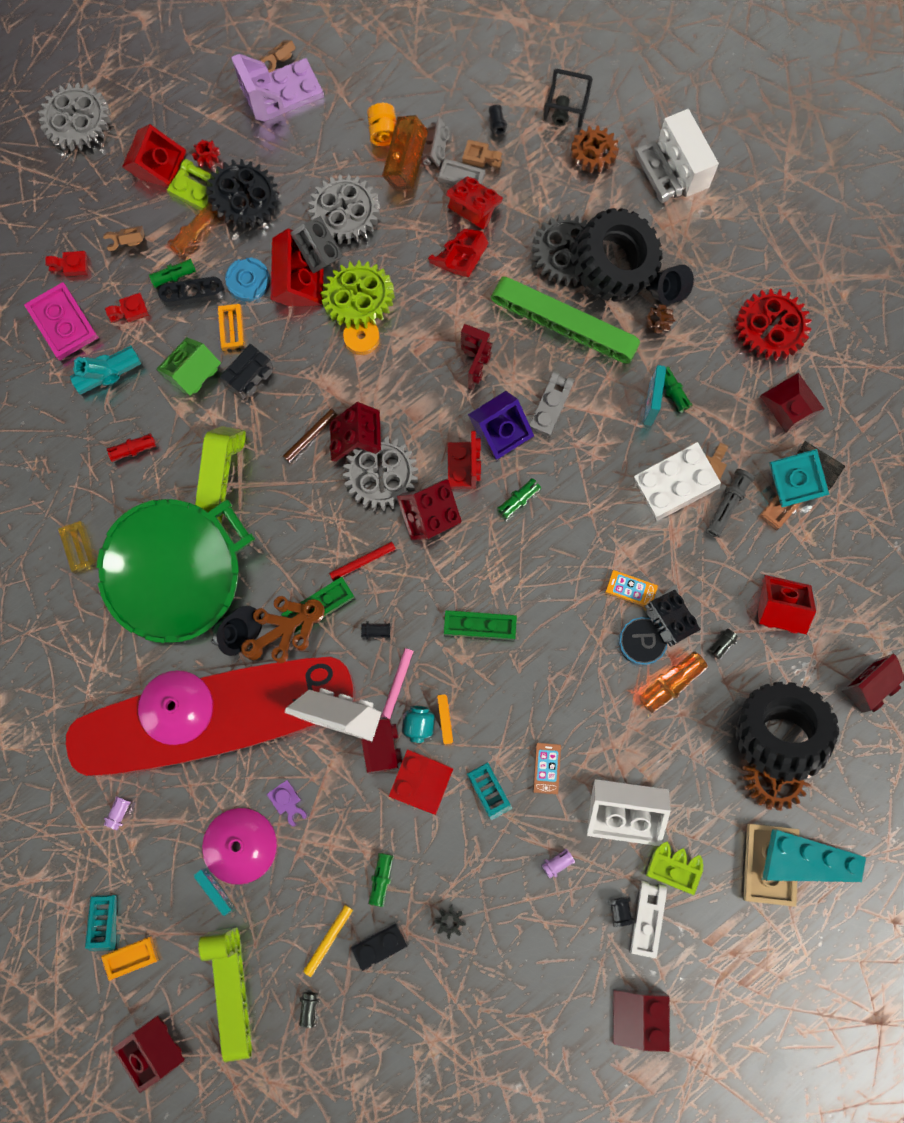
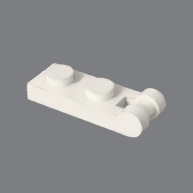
[630,880,667,959]

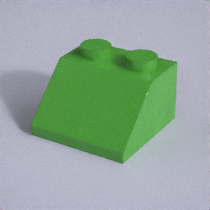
[156,337,221,396]

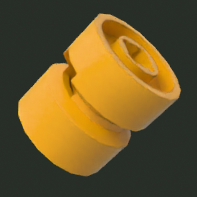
[367,103,398,147]

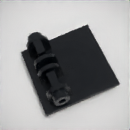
[645,590,701,647]

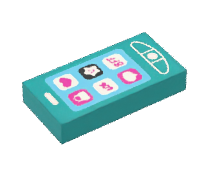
[194,868,236,916]

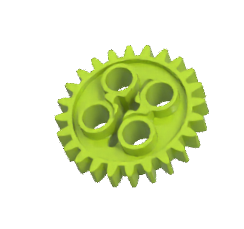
[321,260,395,330]

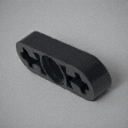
[158,277,225,307]

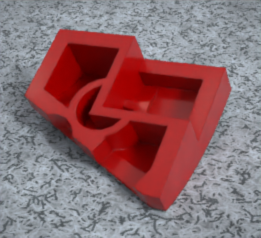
[428,228,488,277]

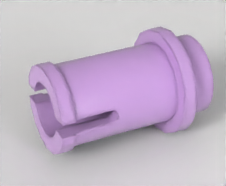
[104,796,131,830]
[541,849,575,878]

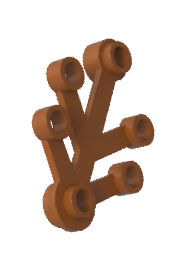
[241,596,325,663]

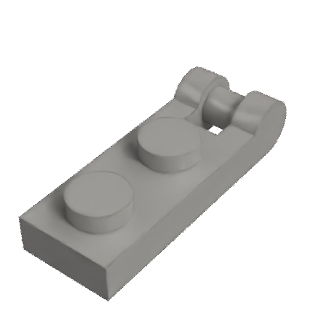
[635,141,682,203]
[530,371,575,438]

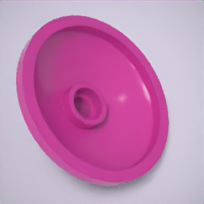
[138,670,213,745]
[202,808,277,885]

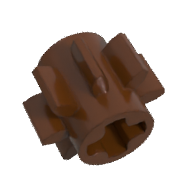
[646,304,675,334]

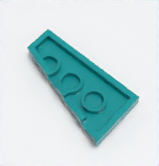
[762,830,866,882]

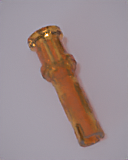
[167,203,218,257]

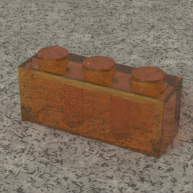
[382,115,428,190]

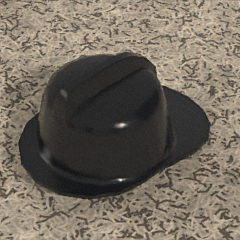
[646,265,694,305]
[211,606,262,656]

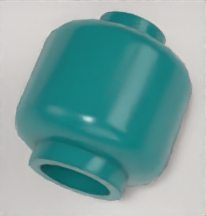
[402,706,435,743]

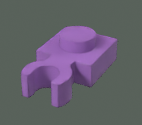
[267,780,308,827]

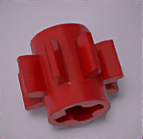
[192,139,221,169]

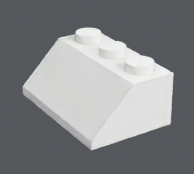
[285,688,382,741]
[587,779,671,846]

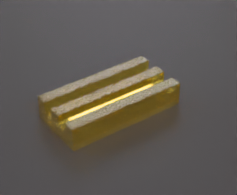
[58,521,97,574]

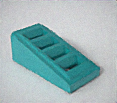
[467,762,513,820]
[85,895,117,951]

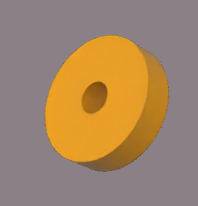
[343,322,380,355]

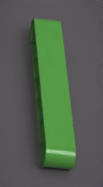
[491,276,640,364]

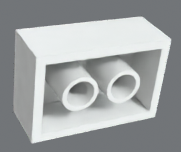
[657,109,719,197]
[634,442,721,521]

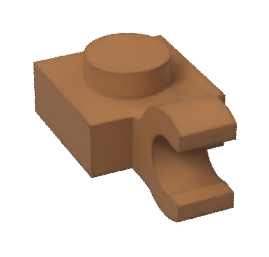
[259,40,296,73]
[462,140,502,168]
[103,226,145,251]
[705,443,728,480]

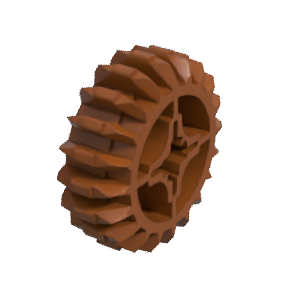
[742,760,810,811]

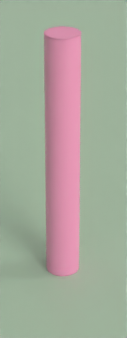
[381,648,414,719]

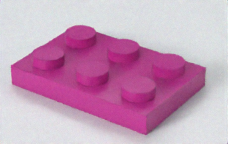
[24,282,99,361]

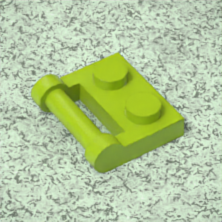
[167,159,212,213]

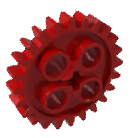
[736,288,812,361]

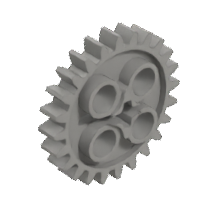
[38,83,111,151]
[308,174,380,244]
[343,436,419,511]

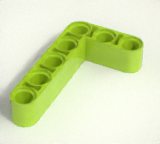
[195,426,246,524]
[199,927,252,1062]

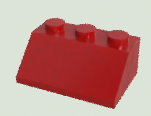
[271,228,323,306]

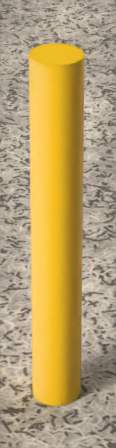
[303,904,353,977]

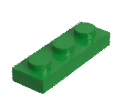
[281,577,355,636]
[444,610,517,640]

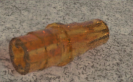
[639,652,708,713]

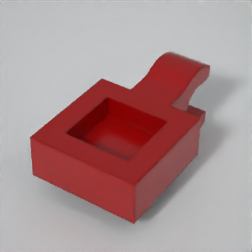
[45,251,88,277]
[105,293,149,323]

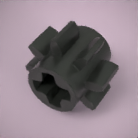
[434,905,466,939]

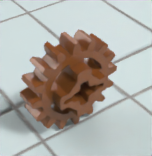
[571,125,619,173]

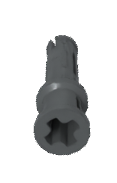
[706,469,755,538]

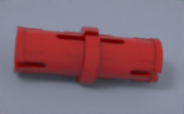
[106,433,157,462]

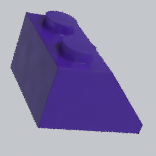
[468,391,534,460]

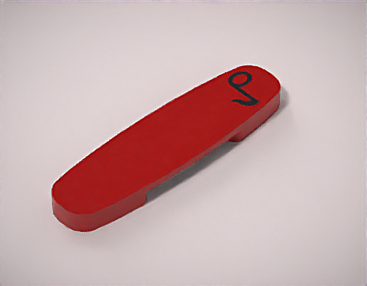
[66,657,355,777]

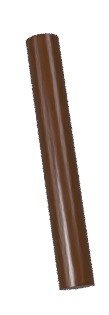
[282,409,337,463]

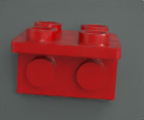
[446,177,503,230]

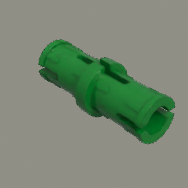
[149,258,196,288]
[664,367,693,413]
[497,478,541,519]
[368,853,394,907]

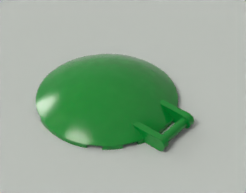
[97,499,256,643]

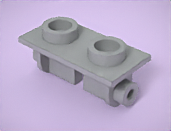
[421,117,449,169]

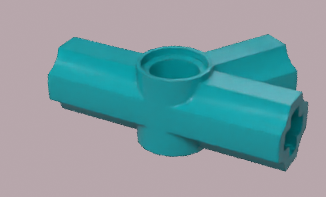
[70,345,142,395]

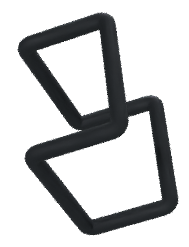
[543,69,592,128]

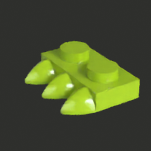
[645,842,703,895]

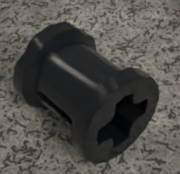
[608,897,636,927]

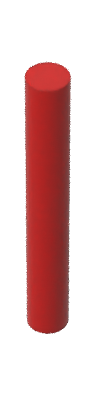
[329,541,396,581]

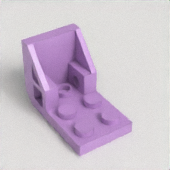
[231,54,324,121]

